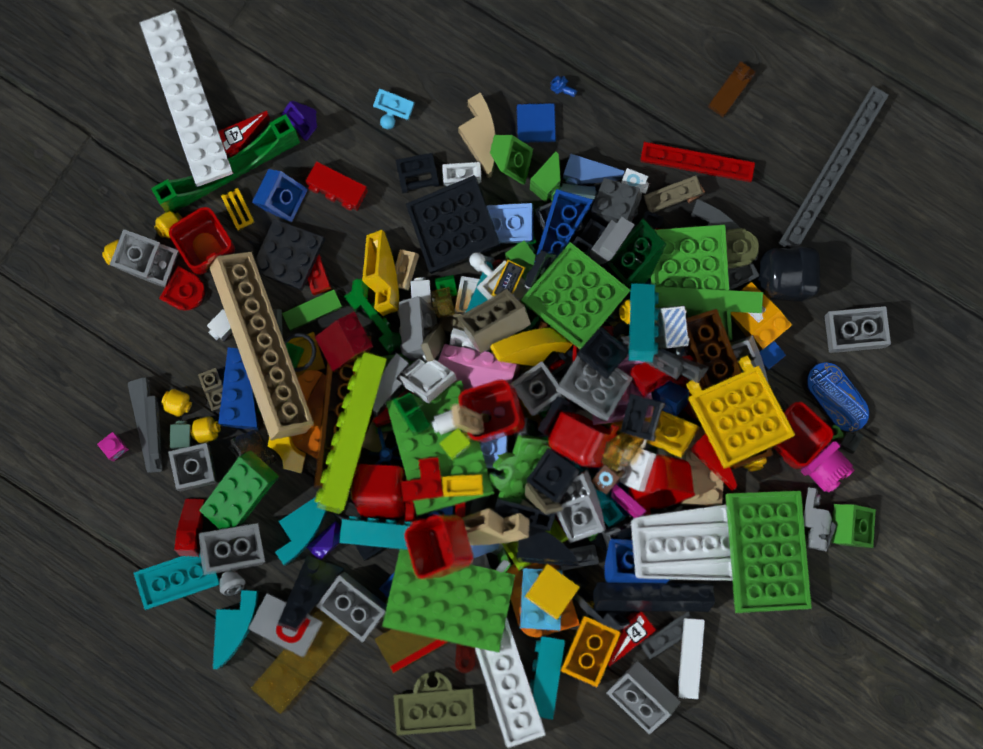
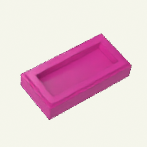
[611,485,646,518]

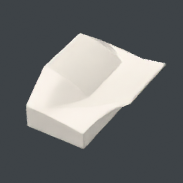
[442,162,481,186]

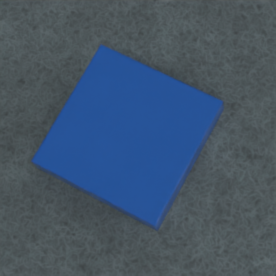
[517,104,555,142]

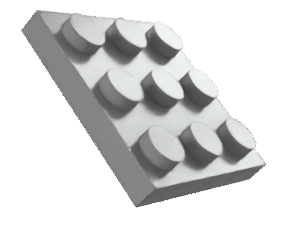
[556,356,633,422]

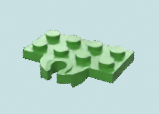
[490,435,551,506]

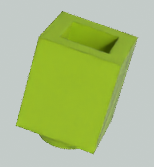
[440,428,471,460]

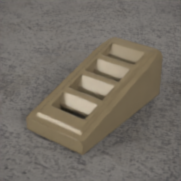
[525,483,562,514]

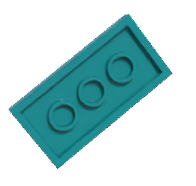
[133,552,220,610]

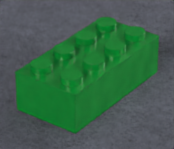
[199,450,279,530]

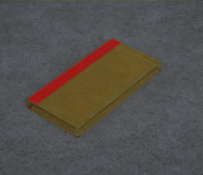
[374,629,448,674]

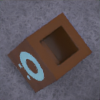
[591,459,626,494]

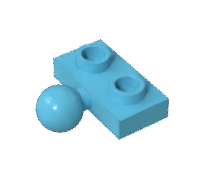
[373,89,415,129]

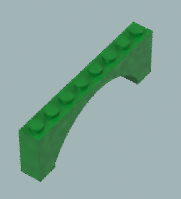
[151,114,300,213]

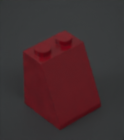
[315,312,373,371]

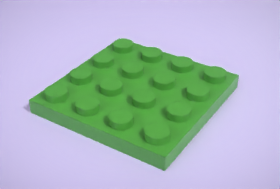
[521,242,630,349]

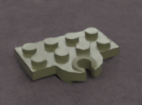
[394,672,476,735]

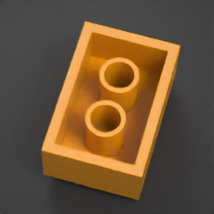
[560,616,621,687]

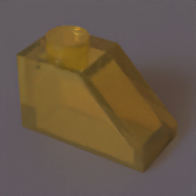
[602,433,644,471]

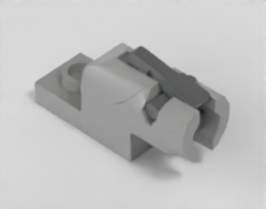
[803,487,836,551]

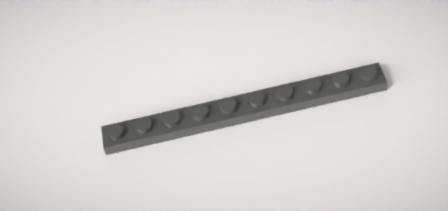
[779,86,889,249]

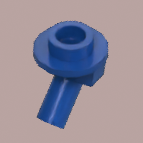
[551,76,577,97]

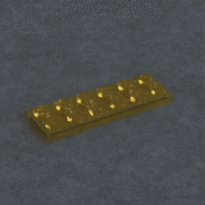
[251,609,350,714]

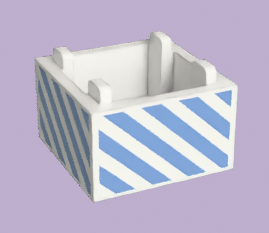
[654,306,690,348]

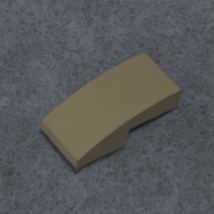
[198,368,223,412]

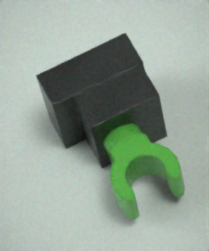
[832,425,863,454]

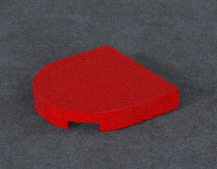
[159,266,205,311]

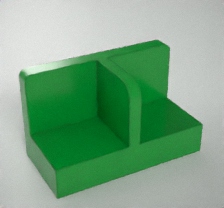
[392,392,431,437]

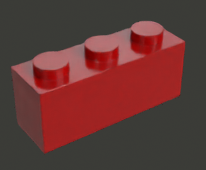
[306,161,368,211]

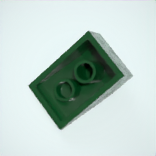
[606,219,667,288]

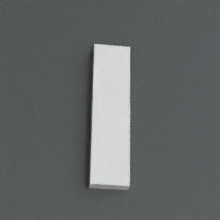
[678,618,705,699]

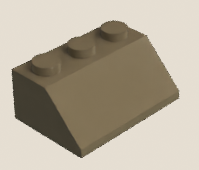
[457,289,531,353]

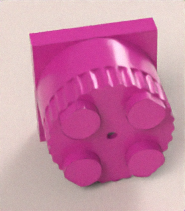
[801,441,854,493]

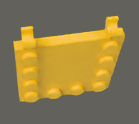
[686,356,795,469]

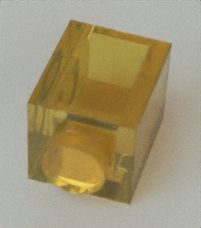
[431,287,455,318]

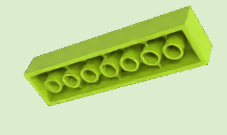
[315,352,386,514]

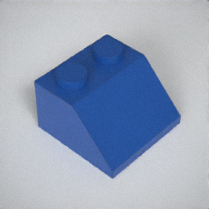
[252,169,308,222]

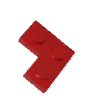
[401,457,443,502]

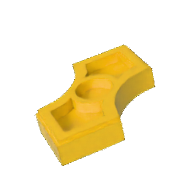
[268,436,306,473]

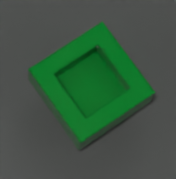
[435,275,458,299]

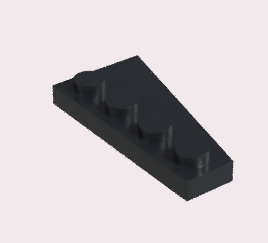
[278,555,344,632]

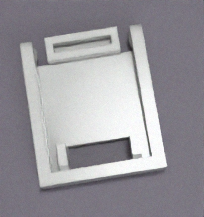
[397,355,457,404]

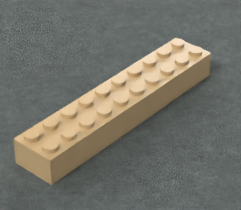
[209,252,314,440]

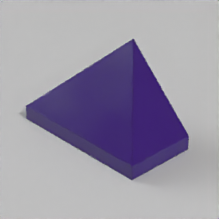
[282,100,317,141]
[307,521,341,560]

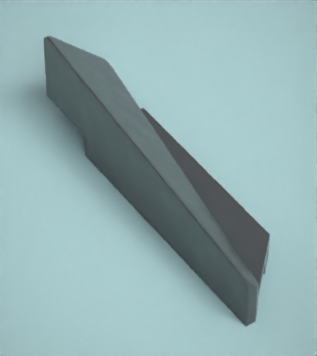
[616,334,709,383]
[128,377,163,473]

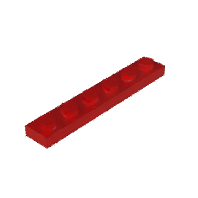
[640,142,755,183]

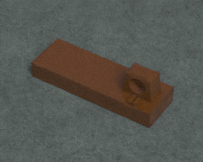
[708,62,756,117]

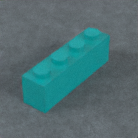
[629,283,659,362]
[340,516,413,550]
[529,636,565,719]

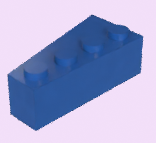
[534,189,593,263]
[218,347,259,430]

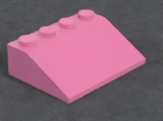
[438,344,520,417]

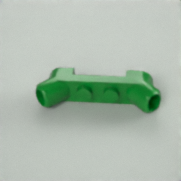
[344,279,402,355]

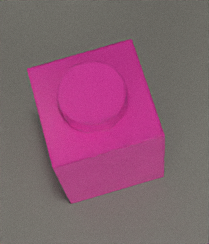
[97,432,129,462]

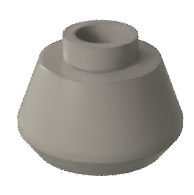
[220,571,245,596]

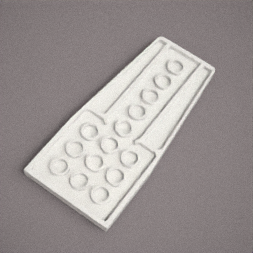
[631,505,733,581]

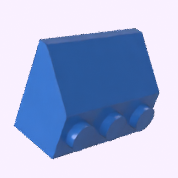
[604,539,670,583]

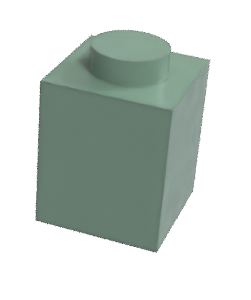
[170,421,193,450]

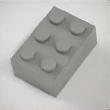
[824,306,891,353]

